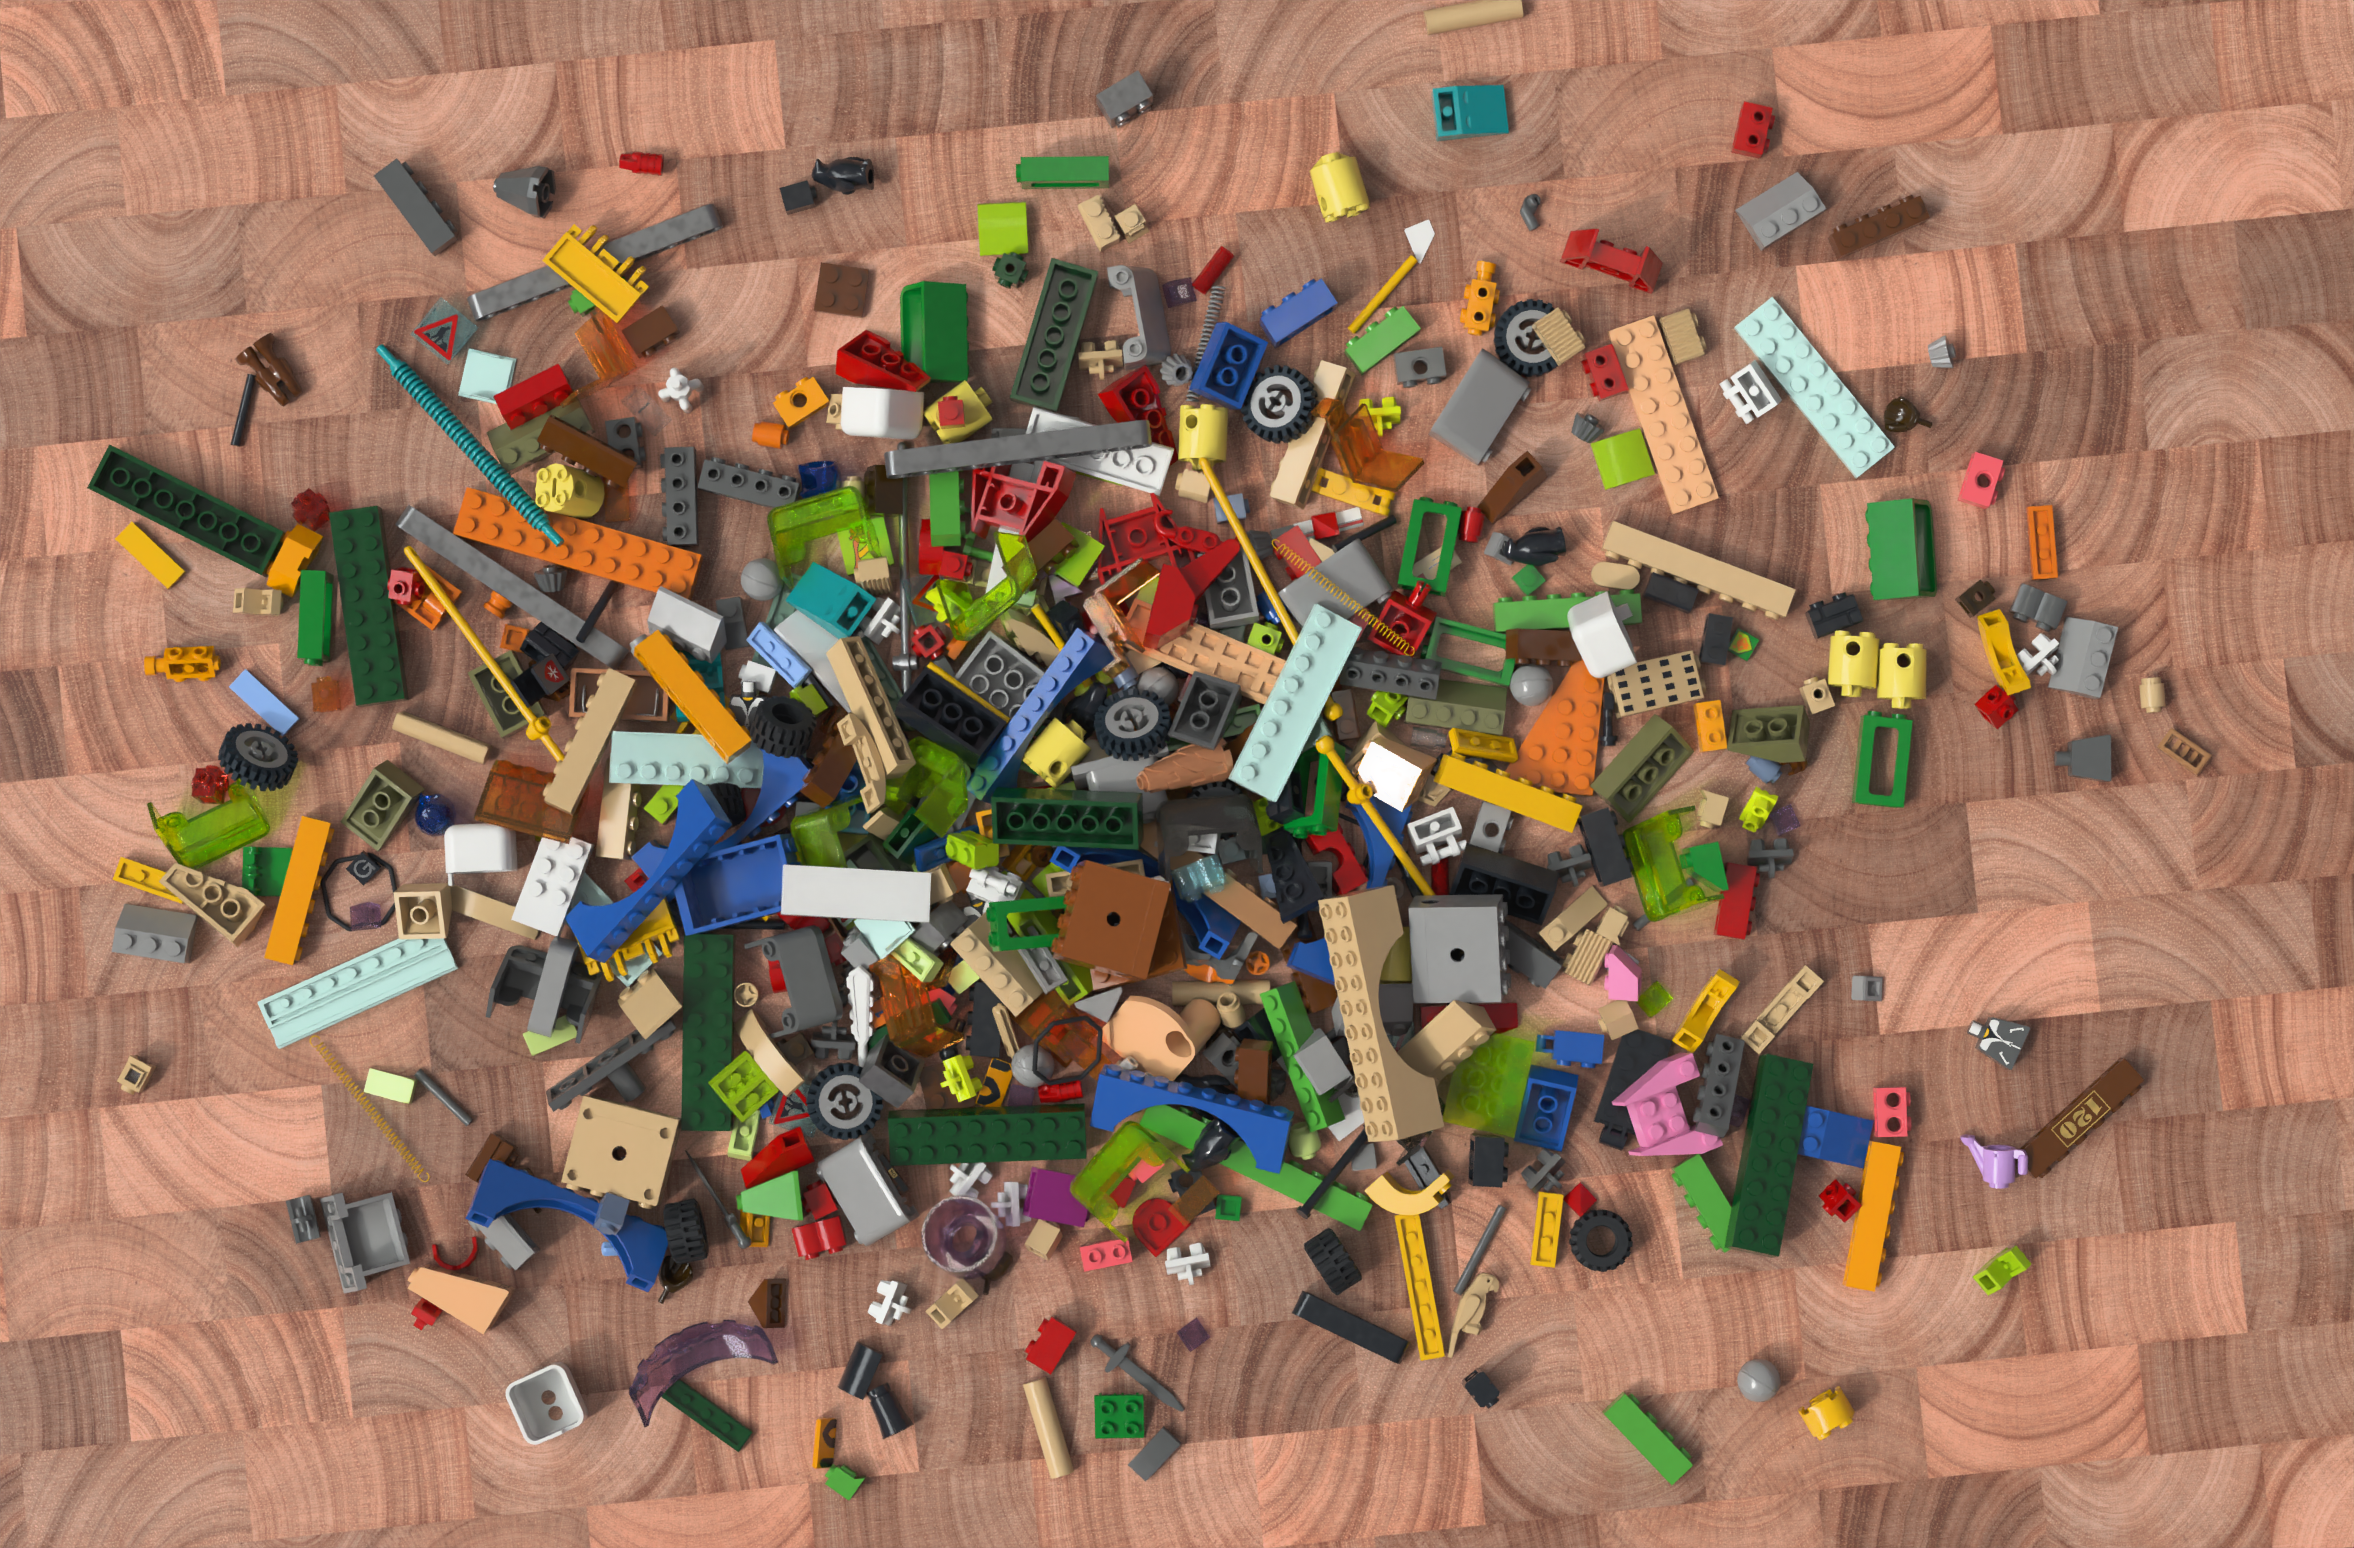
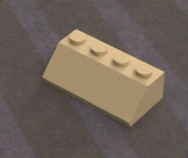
[950,912,1044,1017]
[1397,1000,1496,1087]

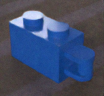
[1535,1030,1604,1068]

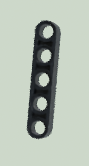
[1292,1291,1411,1365]

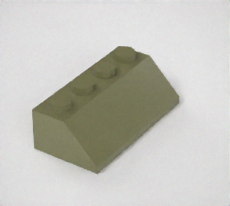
[487,389,595,475]
[1404,679,1507,736]
[1590,714,1694,823]

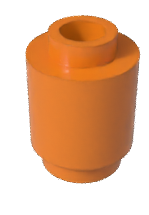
[752,421,789,449]

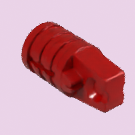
[619,152,664,176]
[1038,1080,1084,1103]

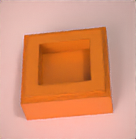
[500,624,530,654]

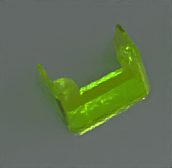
[767,486,881,589]
[935,531,1036,641]
[884,736,968,838]
[147,779,270,870]
[791,795,863,868]
[1622,805,1724,922]
[1070,1121,1190,1243]

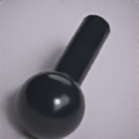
[939,1018,966,1061]

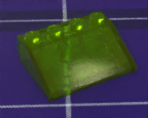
[1443,1033,1535,1138]

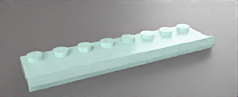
[1228,604,1362,802]
[609,731,806,788]
[257,938,459,1049]

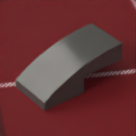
[1128,1426,1181,1482]

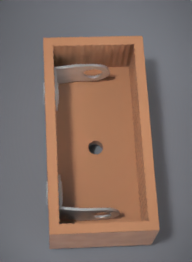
[569,668,671,723]

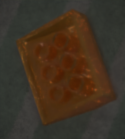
[473,759,590,844]

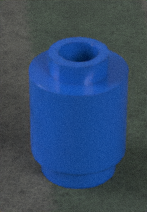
[1256,591,1289,625]

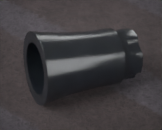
[867,1382,914,1440]

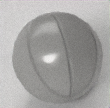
[741,558,784,601]
[1510,663,1553,706]
[1136,667,1179,706]
[1011,1044,1054,1087]
[1737,1359,1781,1402]

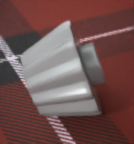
[1928,336,1956,368]
[1160,353,1193,387]

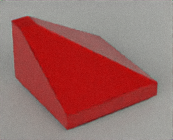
[1311,512,1340,540]
[1563,1182,1597,1217]

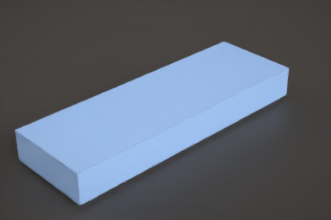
[746,622,812,689]
[229,669,300,737]

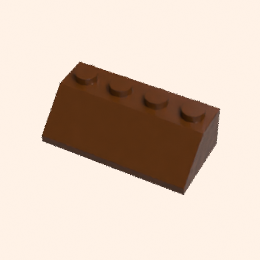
[537,414,639,489]

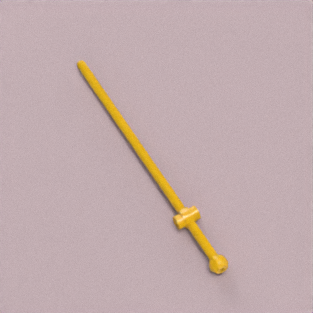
[1199,457,1343,721]
[404,546,565,762]
[1316,735,1435,896]

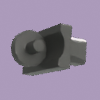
[1747,838,1794,878]
[1547,844,1592,887]
[811,1020,857,1060]
[1521,1148,1566,1194]
[286,1194,321,1244]

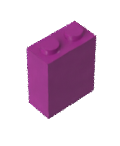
[1022,1166,1095,1227]

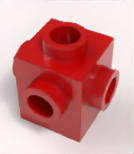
[387,567,425,605]
[911,624,946,660]
[1974,685,2019,730]
[1819,1179,1862,1223]

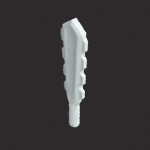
[846,965,874,1067]

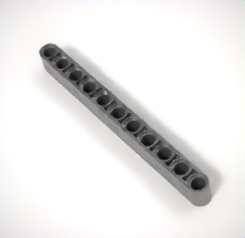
[467,204,723,321]
[884,420,1152,479]
[395,504,629,670]

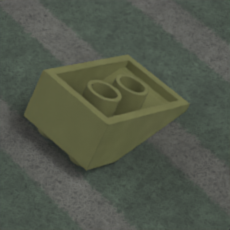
[1727,705,1810,763]
[340,760,425,851]

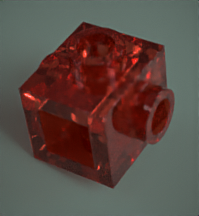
[291,488,330,532]
[191,765,229,804]

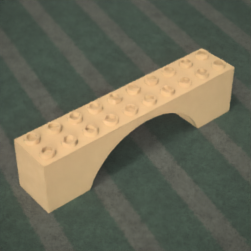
[1318,885,1444,1142]

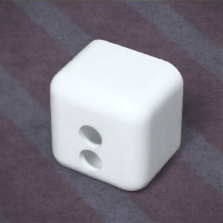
[841,387,924,439]
[1567,591,1637,678]
[444,822,518,886]
[506,1362,588,1445]

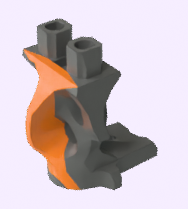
[1181,932,1259,986]

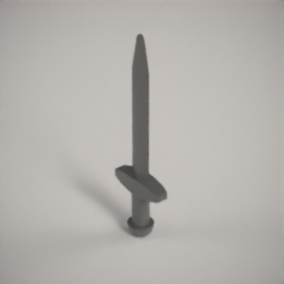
[685,1151,752,1249]
[1090,1334,1184,1412]

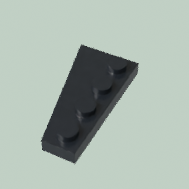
[1264,826,1326,924]

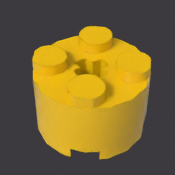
[1798,1386,1855,1441]

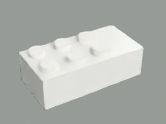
[511,827,595,937]

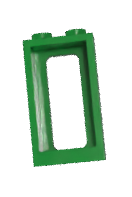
[1016,156,1109,189]
[1397,497,1462,597]
[297,570,334,666]
[1420,616,1515,687]
[1852,711,1913,808]
[1284,742,1346,838]
[986,896,1067,951]

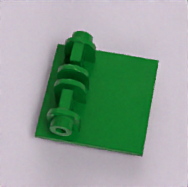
[242,847,292,896]
[1094,1392,1144,1439]

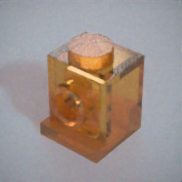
[311,676,341,713]

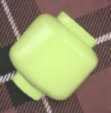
[1288,1122,1321,1160]

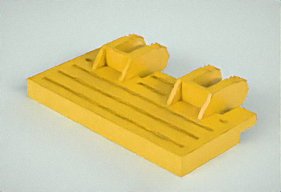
[542,224,649,324]
[575,897,680,982]

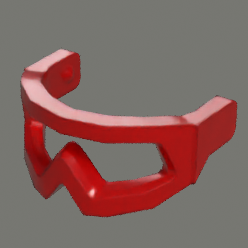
[432,1236,479,1270]

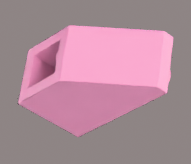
[1605,945,1642,1001]

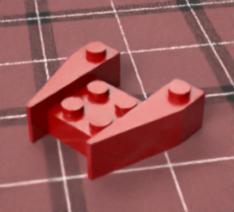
[1560,229,1663,294]
[971,461,1076,547]
[1098,493,1195,601]

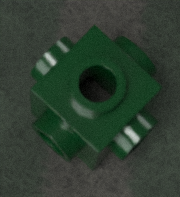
[992,252,1029,289]

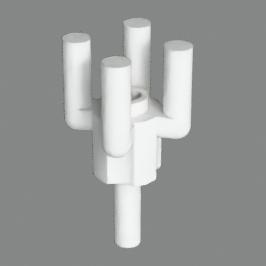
[658,367,704,413]

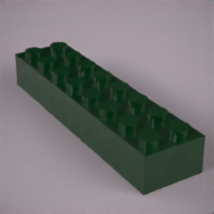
[87,444,285,578]
[329,506,409,707]
[681,934,736,1131]
[1724,1054,1814,1258]
[888,1103,1087,1166]

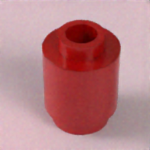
[1458,507,1485,543]

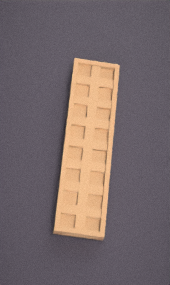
[1607,315,1719,515]
[1116,598,1286,705]

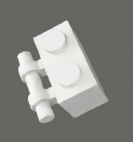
[1719,360,1782,424]
[1407,807,1467,866]
[966,866,1025,903]

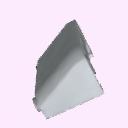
[1107,265,1171,371]
[1428,349,1531,466]
[1278,539,1393,629]
[816,1132,920,1246]

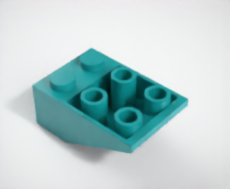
[1431,85,1509,142]
[785,562,877,639]

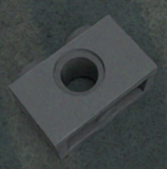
[1393,347,1446,388]

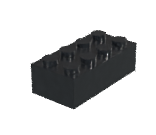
[894,667,1007,770]
[1449,843,1560,925]

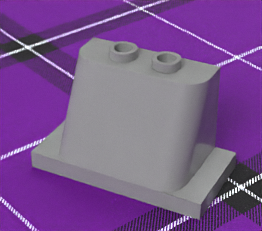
[1071,742,1171,824]
[320,1192,410,1293]

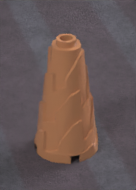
[1136,737,1233,794]

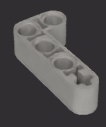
[527,936,579,1038]

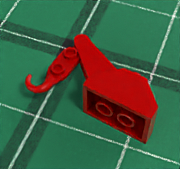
[1142,509,1240,650]

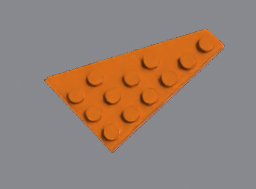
[1505,657,1604,796]

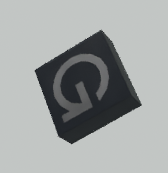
[346,850,381,886]

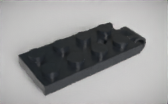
[1593,1029,1672,1151]

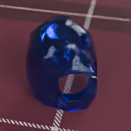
[798,460,842,506]
[414,794,456,837]

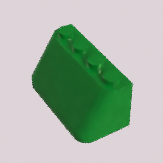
[900,281,969,383]
[1865,498,1937,601]

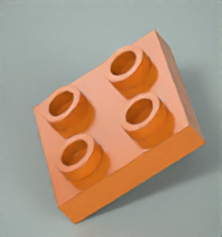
[394,564,463,631]

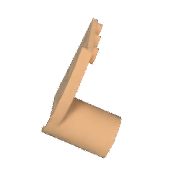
[1096,996,1221,1081]

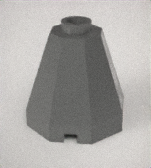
[493,166,556,219]

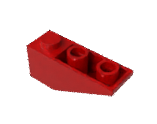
[741,1126,815,1189]

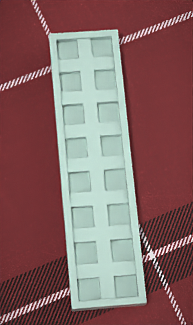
[1734,297,1895,478]

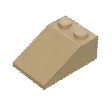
[617,968,682,1040]

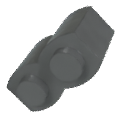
[2009,583,2067,632]

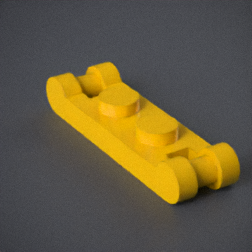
[1311,467,1396,517]

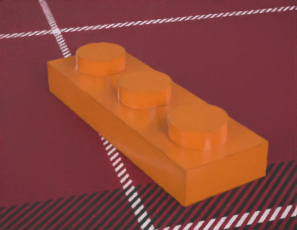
[2026,505,2058,580]

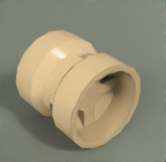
[734,983,760,1007]

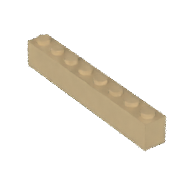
[1601,521,1796,621]

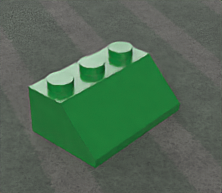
[1679,841,1729,892]

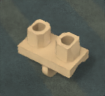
[1078,340,1123,380]

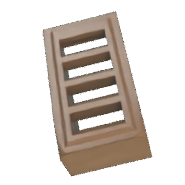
[2157,727,2212,777]

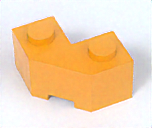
[266,523,323,598]

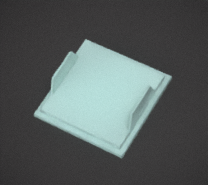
[458,348,517,404]
[854,919,916,961]

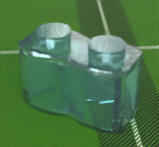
[1171,854,1228,903]

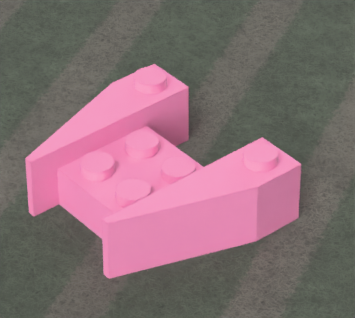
[1612,1052,1723,1156]

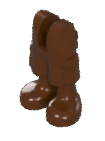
[235,333,303,407]

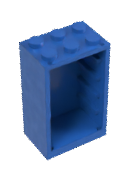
[674,834,803,936]

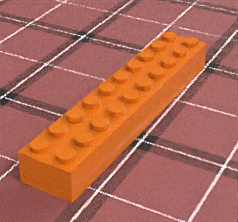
[453,487,704,601]

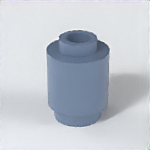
[1106,653,1139,690]
[1745,756,1782,784]

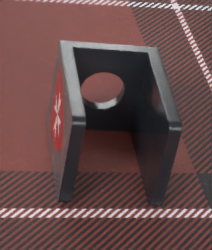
[511,653,570,708]

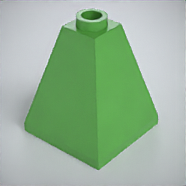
[736,1169,804,1221]

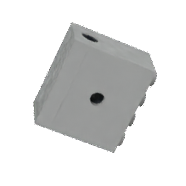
[1409,894,1511,1003]

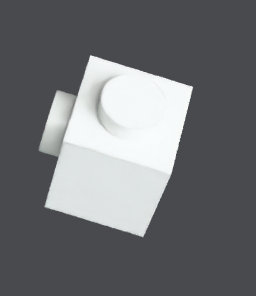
[738,660,778,695]

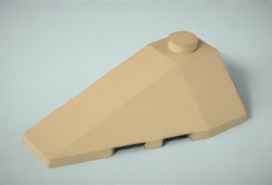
[1345,721,1451,807]
[159,863,266,948]

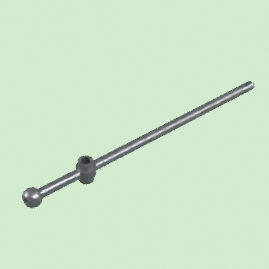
[892,442,920,731]

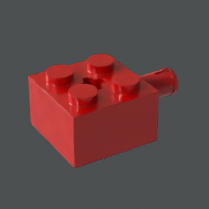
[1368,580,1437,658]

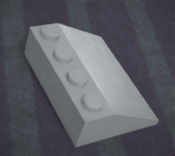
[954,629,1058,733]

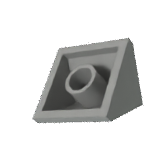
[1075,987,1123,1023]
[1293,1028,1351,1095]

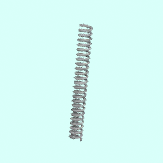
[1186,286,1226,402]

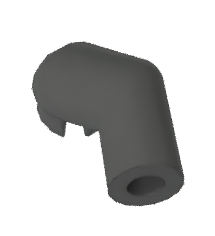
[1520,194,1541,231]

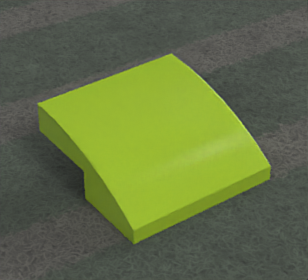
[977,202,1028,256]
[1591,428,1655,490]
[1053,522,1104,588]
[708,1051,780,1123]

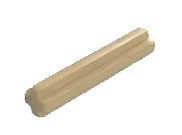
[992,1003,1020,1059]

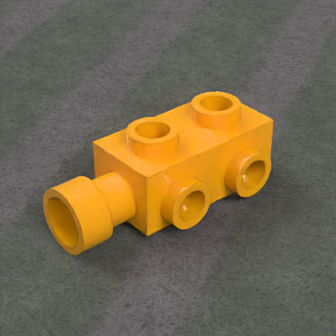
[1460,261,1500,336]
[144,646,221,682]

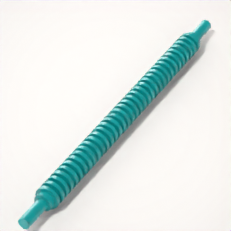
[376,344,564,547]

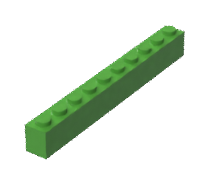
[1139,1104,1373,1231]

